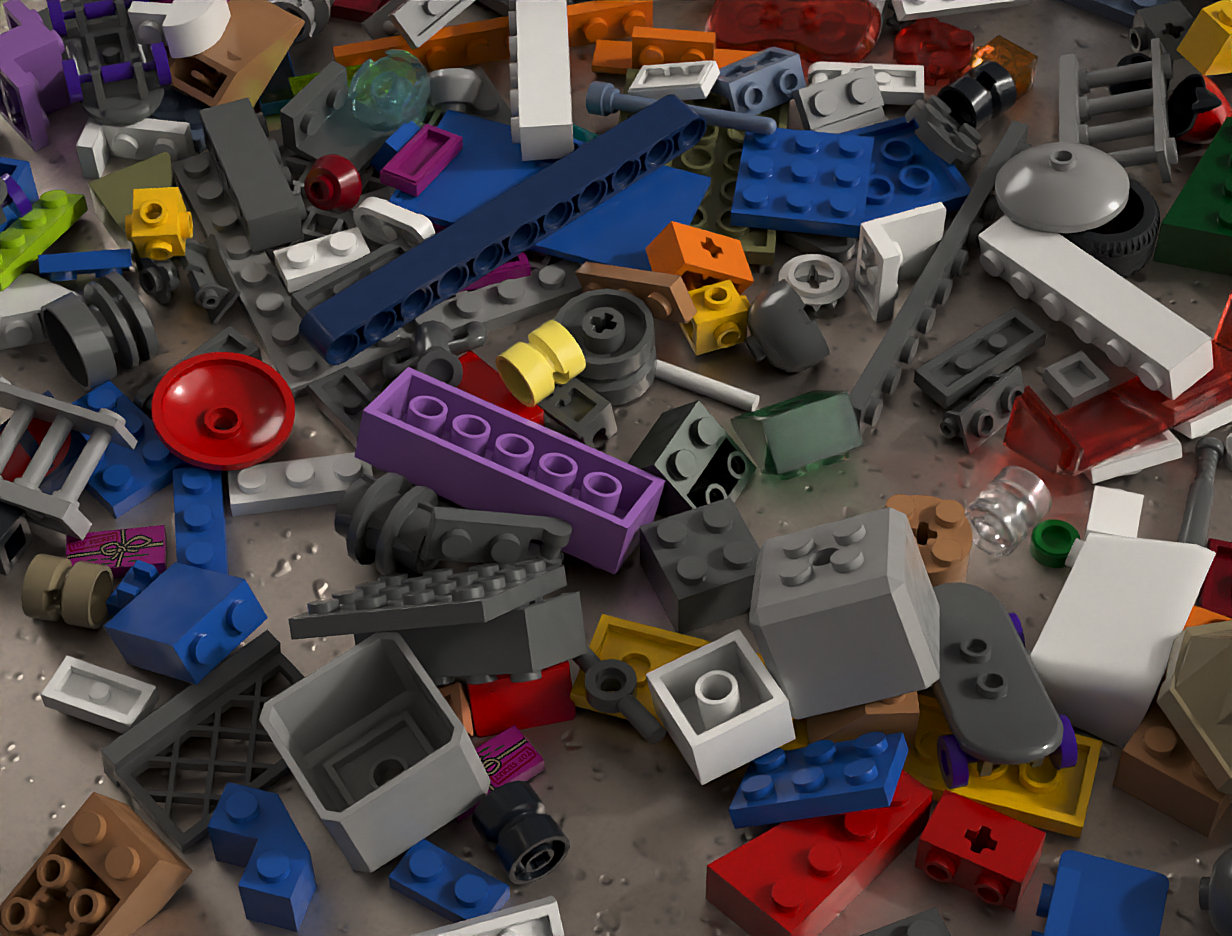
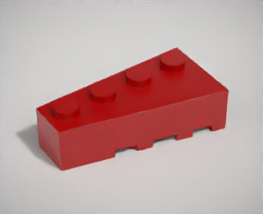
[705,769,933,936]

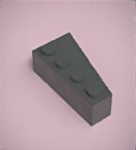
[354,591,587,685]

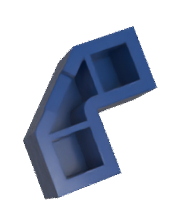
[207,782,317,932]

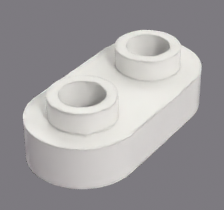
[353,197,436,248]

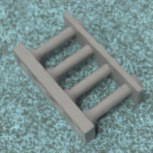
[361,0,475,50]
[1059,38,1178,183]
[0,376,138,540]

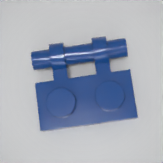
[38,249,132,281]

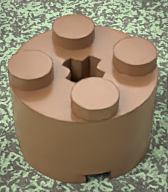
[882,494,973,587]

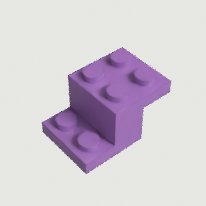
[0,0,72,152]

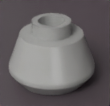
[424,68,481,116]

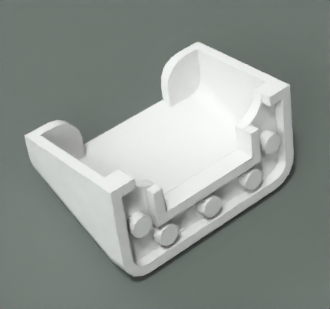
[1025,533,1216,748]

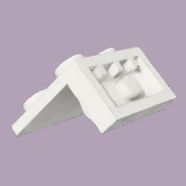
[854,202,946,323]

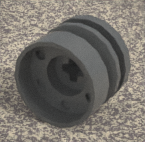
[41,271,159,391]

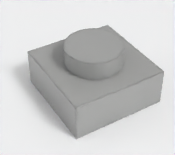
[1042,351,1110,410]

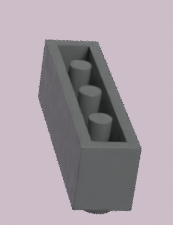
[199,98,307,252]

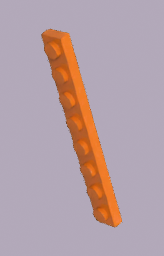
[332,0,653,87]

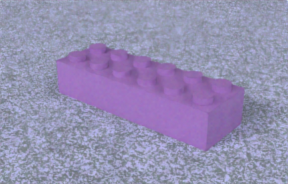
[354,367,666,575]

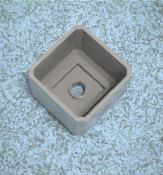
[748,507,940,720]
[259,631,491,873]

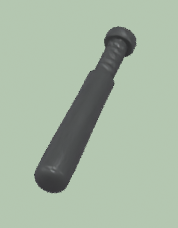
[1177,437,1225,548]

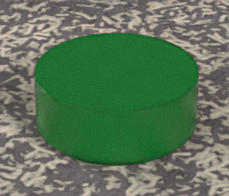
[1029,519,1080,568]

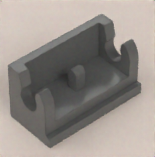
[537,377,618,449]

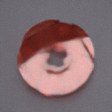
[893,17,975,86]

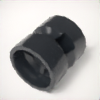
[937,60,1017,130]
[472,780,570,885]

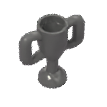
[382,320,487,388]

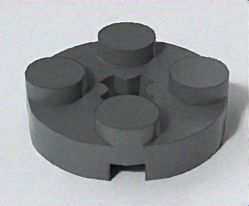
[905,95,983,170]

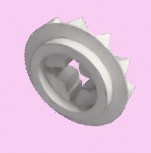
[778,254,850,312]

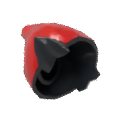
[1168,74,1232,144]

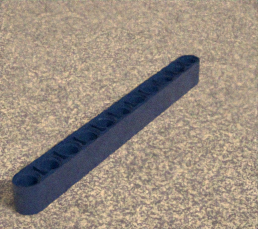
[299,94,707,365]

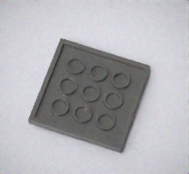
[288,559,567,640]

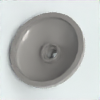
[995,142,1130,233]

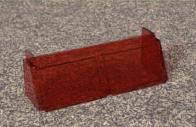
[1003,289,1232,477]

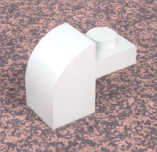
[128,0,231,58]

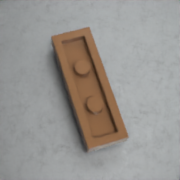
[575,261,697,324]

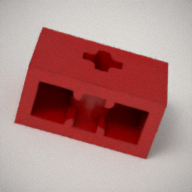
[914,789,1046,911]

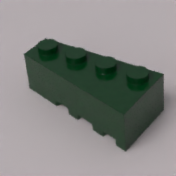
[1152,117,1232,276]

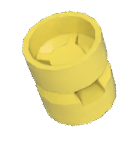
[495,320,586,407]

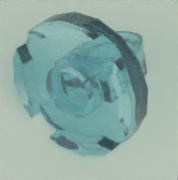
[348,49,430,132]

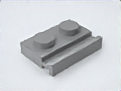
[792,65,889,134]

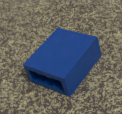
[104,562,268,685]

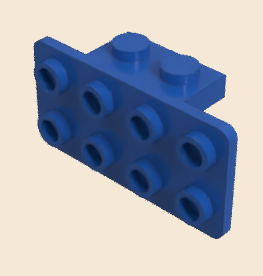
[1031,850,1169,936]

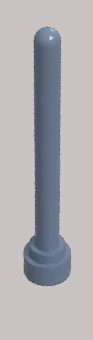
[586,81,777,135]

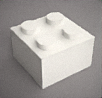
[646,629,796,785]

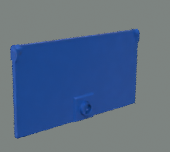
[389,109,711,271]

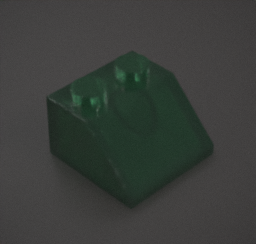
[730,390,863,480]

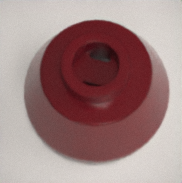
[304,154,362,213]

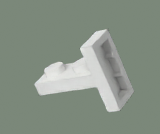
[76,117,195,179]

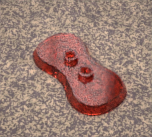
[705,0,881,64]

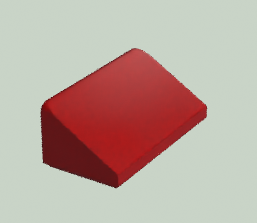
[467,660,576,738]

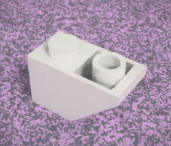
[0,273,82,350]

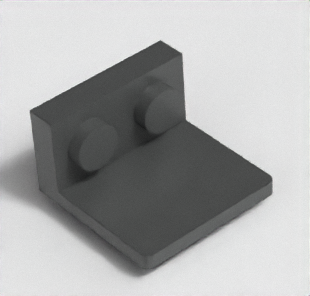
[280,60,401,175]

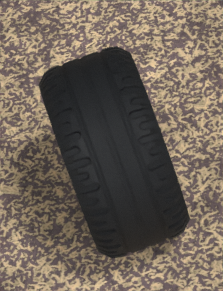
[1058,178,1160,278]

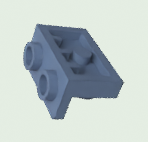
[710,46,806,115]

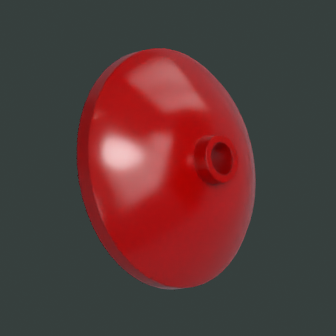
[152,352,295,471]

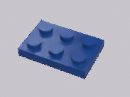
[71,381,193,519]
[728,732,909,829]

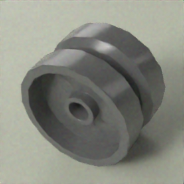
[554,288,657,406]

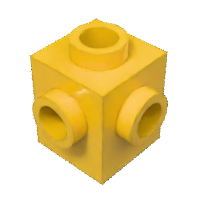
[125,187,193,261]
[679,279,750,356]

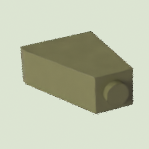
[88,151,177,275]

